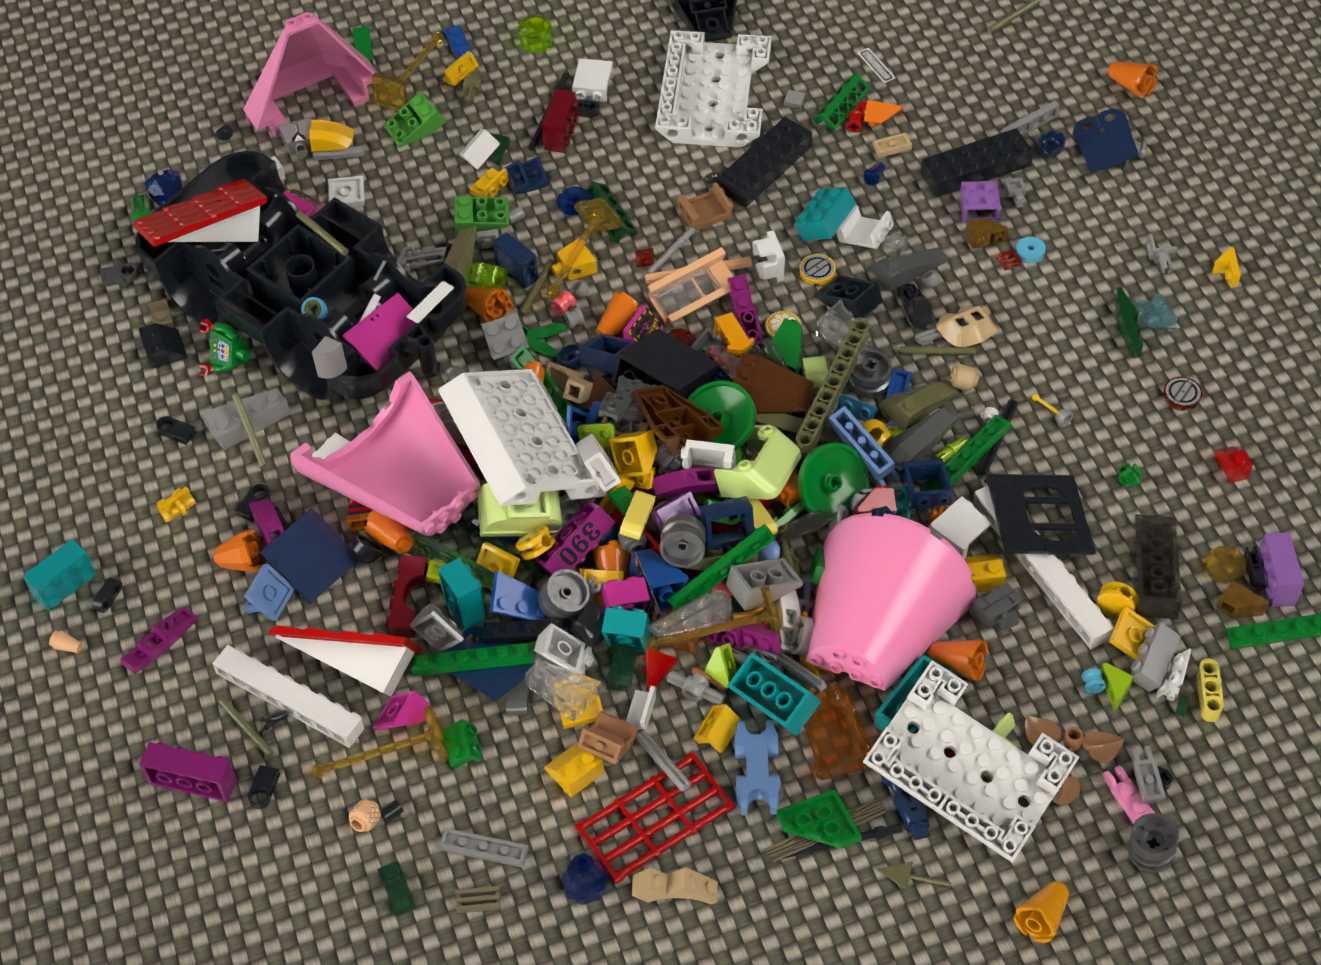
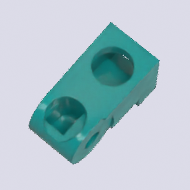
[888,486,910,519]

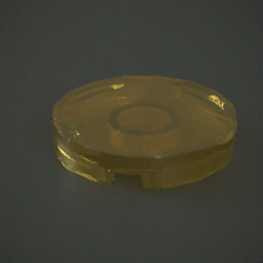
[1204,546,1247,584]

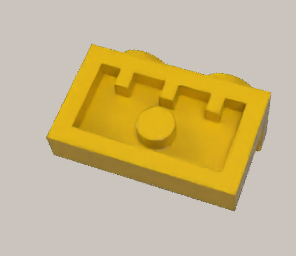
[469,168,508,197]

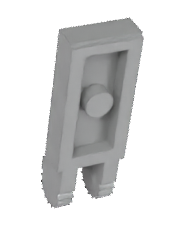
[1130,746,1166,804]

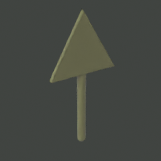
[877,862,952,890]

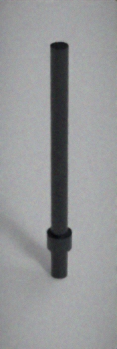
[528,73,569,150]
[780,824,903,860]

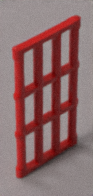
[574,751,736,884]

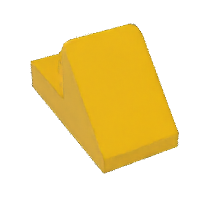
[1212,247,1241,287]

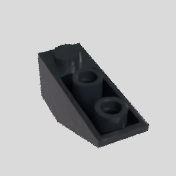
[896,283,932,328]

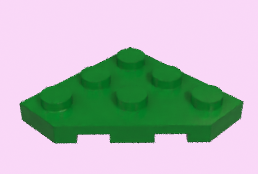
[775,789,862,849]

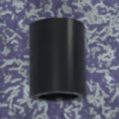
[380,800,404,823]

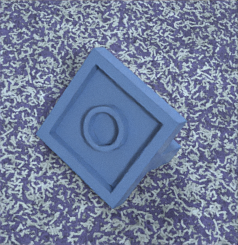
[243,564,295,621]

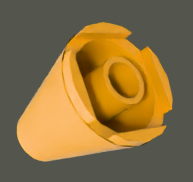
[1014,881,1070,943]

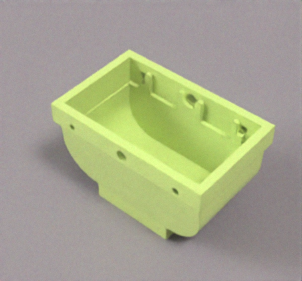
[477,483,562,537]

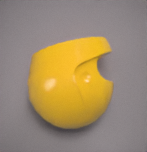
[861,419,892,448]

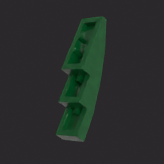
[1115,287,1143,359]

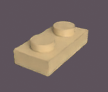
[873,133,912,158]

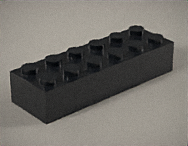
[719,117,812,207]
[920,128,1033,198]

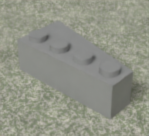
[201,388,291,451]

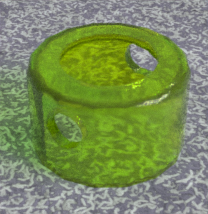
[518,16,553,53]
[468,262,508,289]

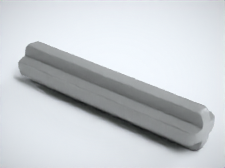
[313,146,365,161]

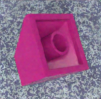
[372,691,432,731]

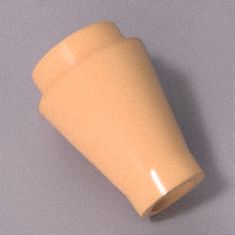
[49,630,82,654]

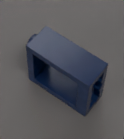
[493,232,539,289]
[579,333,636,373]
[902,458,953,509]
[698,496,754,551]

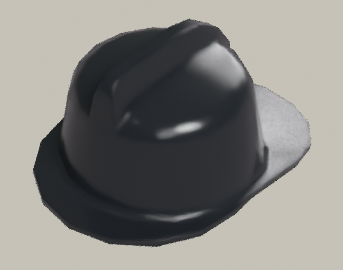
[349,531,395,563]

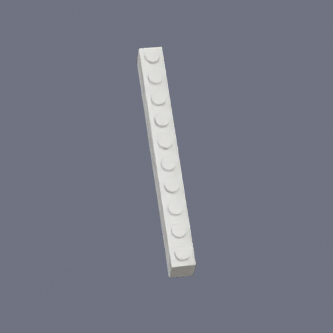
[973,485,1114,650]

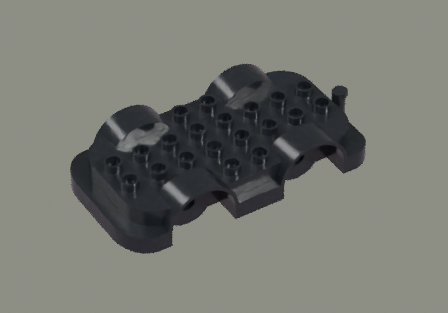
[136,151,468,400]

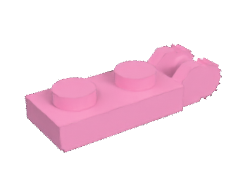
[1103,765,1155,824]

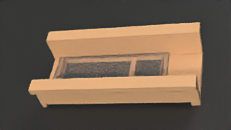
[647,247,734,327]

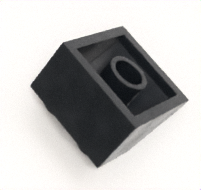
[138,323,188,369]

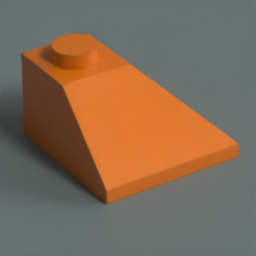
[864,100,905,127]

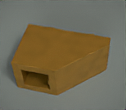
[965,217,1009,249]
[1217,581,1269,619]

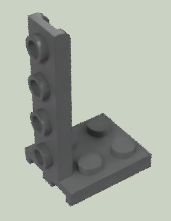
[599,375,657,423]

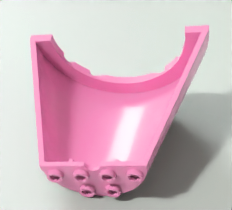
[291,371,480,536]
[806,513,976,691]

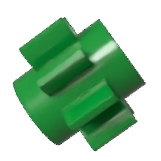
[1117,463,1143,488]

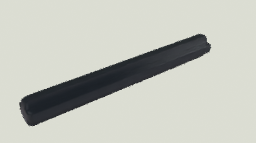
[977,399,1018,476]

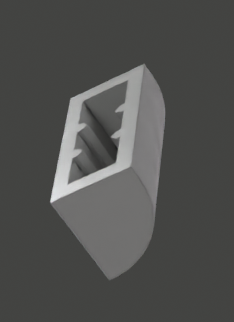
[312,336,347,378]

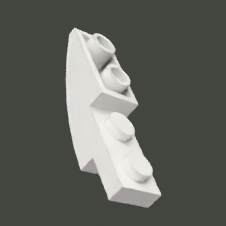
[771,590,801,655]

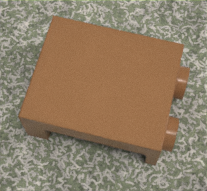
[678,183,734,231]
[577,711,638,764]

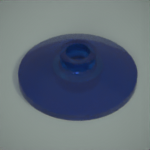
[557,187,592,216]

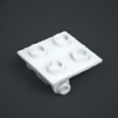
[1156,648,1191,701]

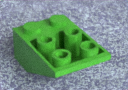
[383,91,447,148]
[454,196,509,237]

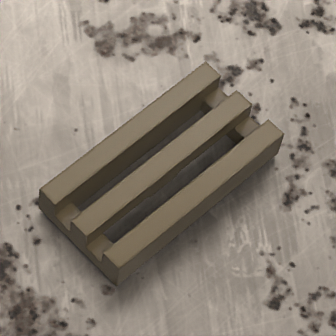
[455,886,501,914]

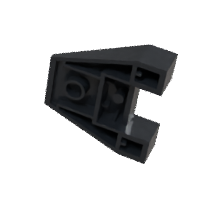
[671,0,737,42]

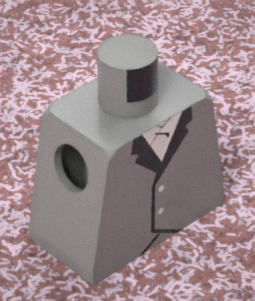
[278,118,312,158]

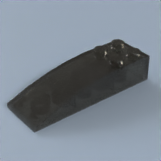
[1134,514,1182,620]

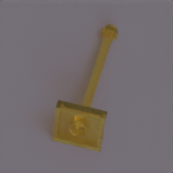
[372,32,444,111]
[546,198,623,299]
[648,586,782,650]
[312,705,449,778]

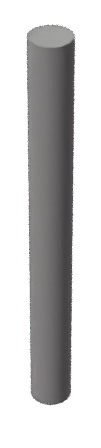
[646,227,695,274]

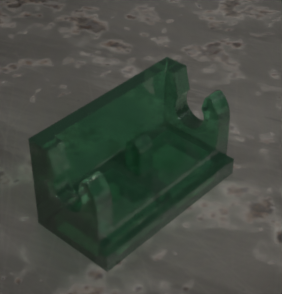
[606,643,637,691]

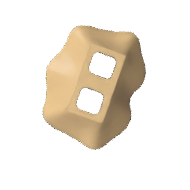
[936,305,998,347]

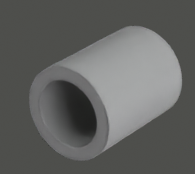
[509,206,525,224]

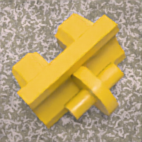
[157,487,196,522]

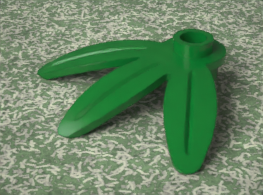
[522,323,566,358]

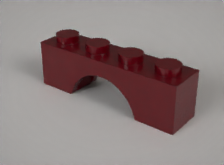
[386,555,429,638]

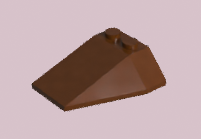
[734,351,814,414]
[632,385,725,456]

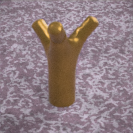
[732,606,764,622]

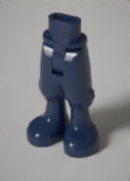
[881,775,930,840]

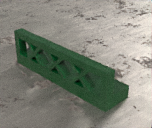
[583,181,638,243]

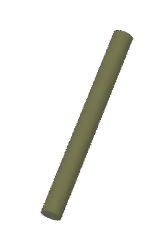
[987,0,1040,34]
[296,210,348,256]
[518,259,555,316]
[900,346,976,355]
[232,393,267,467]
[218,697,274,758]

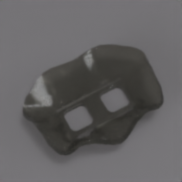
[775,510,835,545]

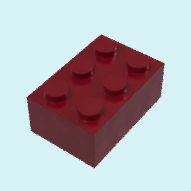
[542,89,580,153]

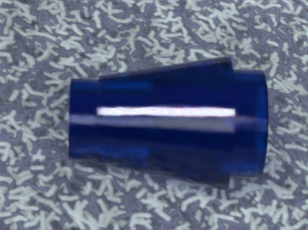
[863,162,885,186]

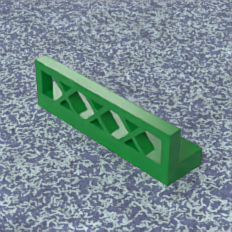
[812,73,870,132]

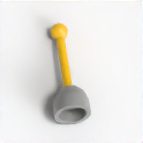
[1032,393,1073,426]

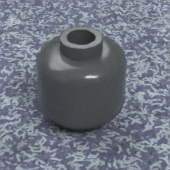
[617,531,647,554]

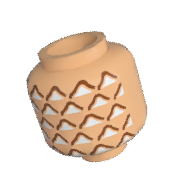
[349,799,381,832]

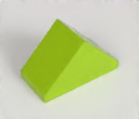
[704,643,737,688]
[1101,663,1134,710]

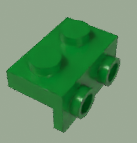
[442,719,483,769]

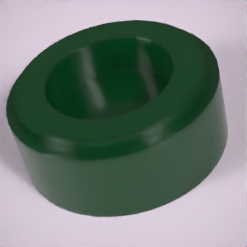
[1176,694,1189,717]

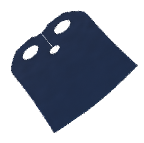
[1073,108,1139,173]
[440,627,538,701]

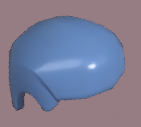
[758,540,780,562]

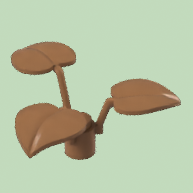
[1024,715,1124,805]

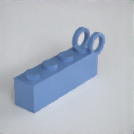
[829,406,901,488]

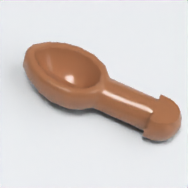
[691,667,728,692]

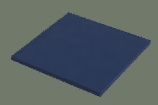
[260,508,359,604]

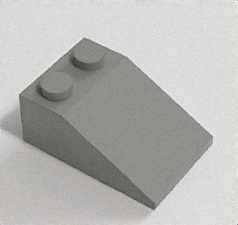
[726,558,803,610]
[409,604,464,653]

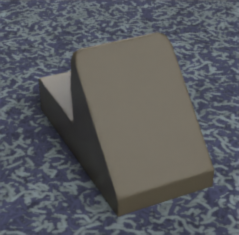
[148,298,174,327]

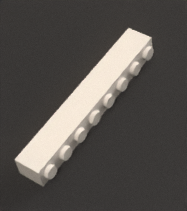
[212,645,364,748]

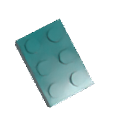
[794,187,856,241]
[23,539,96,611]
[438,558,486,631]
[602,606,653,653]

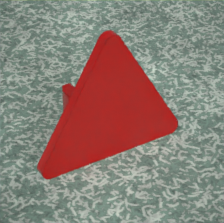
[642,647,677,691]

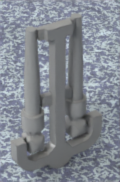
[397,246,447,273]

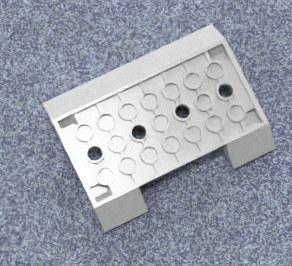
[655,30,772,147]
[438,369,606,506]
[863,660,1079,863]

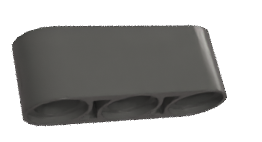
[506,672,531,715]

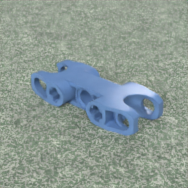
[735,720,780,815]

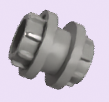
[652,439,685,475]

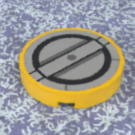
[799,254,836,285]

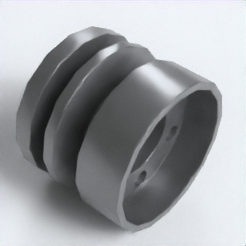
[1128,813,1179,873]

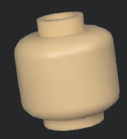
[949,364,979,391]

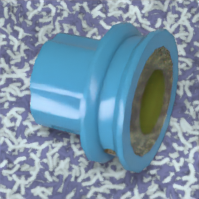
[301,297,328,319]

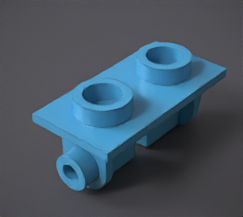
[837,394,879,421]

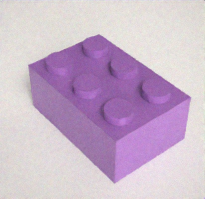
[1258,532,1304,608]

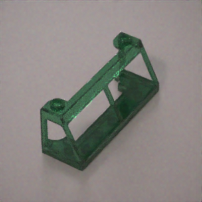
[412,521,542,590]

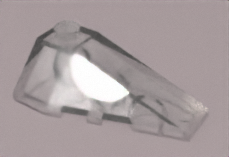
[648,590,732,638]

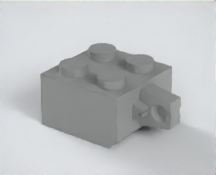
[481,313,530,370]

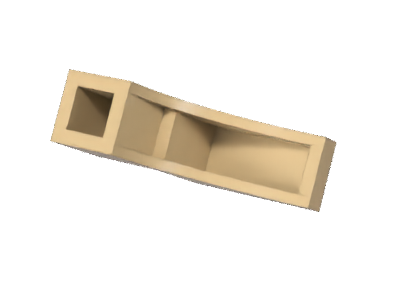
[546,362,593,404]
[632,867,718,904]

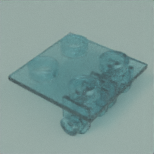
[1131,293,1177,330]

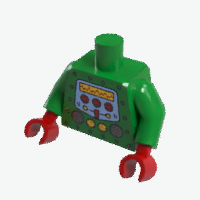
[199,319,251,376]

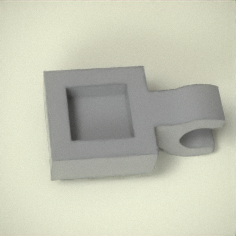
[1004,177,1026,208]

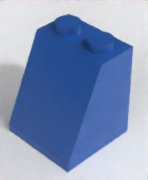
[628,549,688,613]

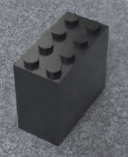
[611,329,719,399]

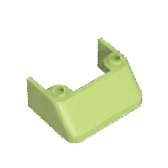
[714,425,801,500]

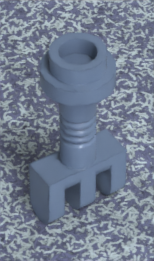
[798,574,816,618]

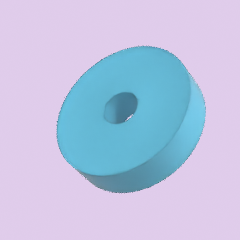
[1016,237,1046,263]

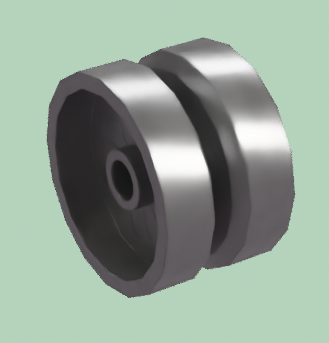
[849,349,892,399]
[660,515,706,568]
[538,569,590,621]

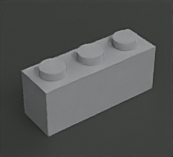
[1130,622,1181,692]

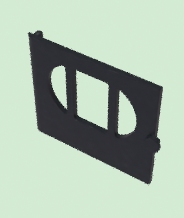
[984,474,1096,555]

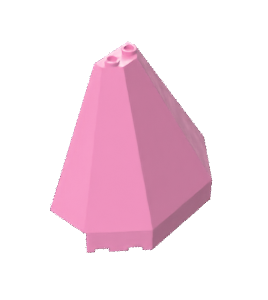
[243,12,382,139]

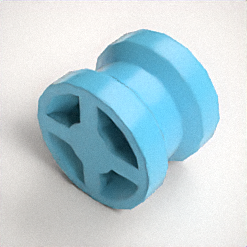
[1081,668,1106,694]

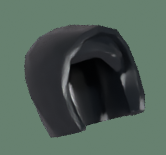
[569,601,605,647]

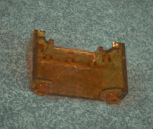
[803,681,871,780]

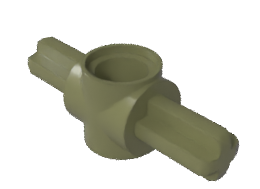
[463,68,482,103]

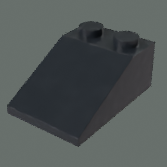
[814,275,883,320]

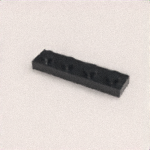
[481,618,565,644]

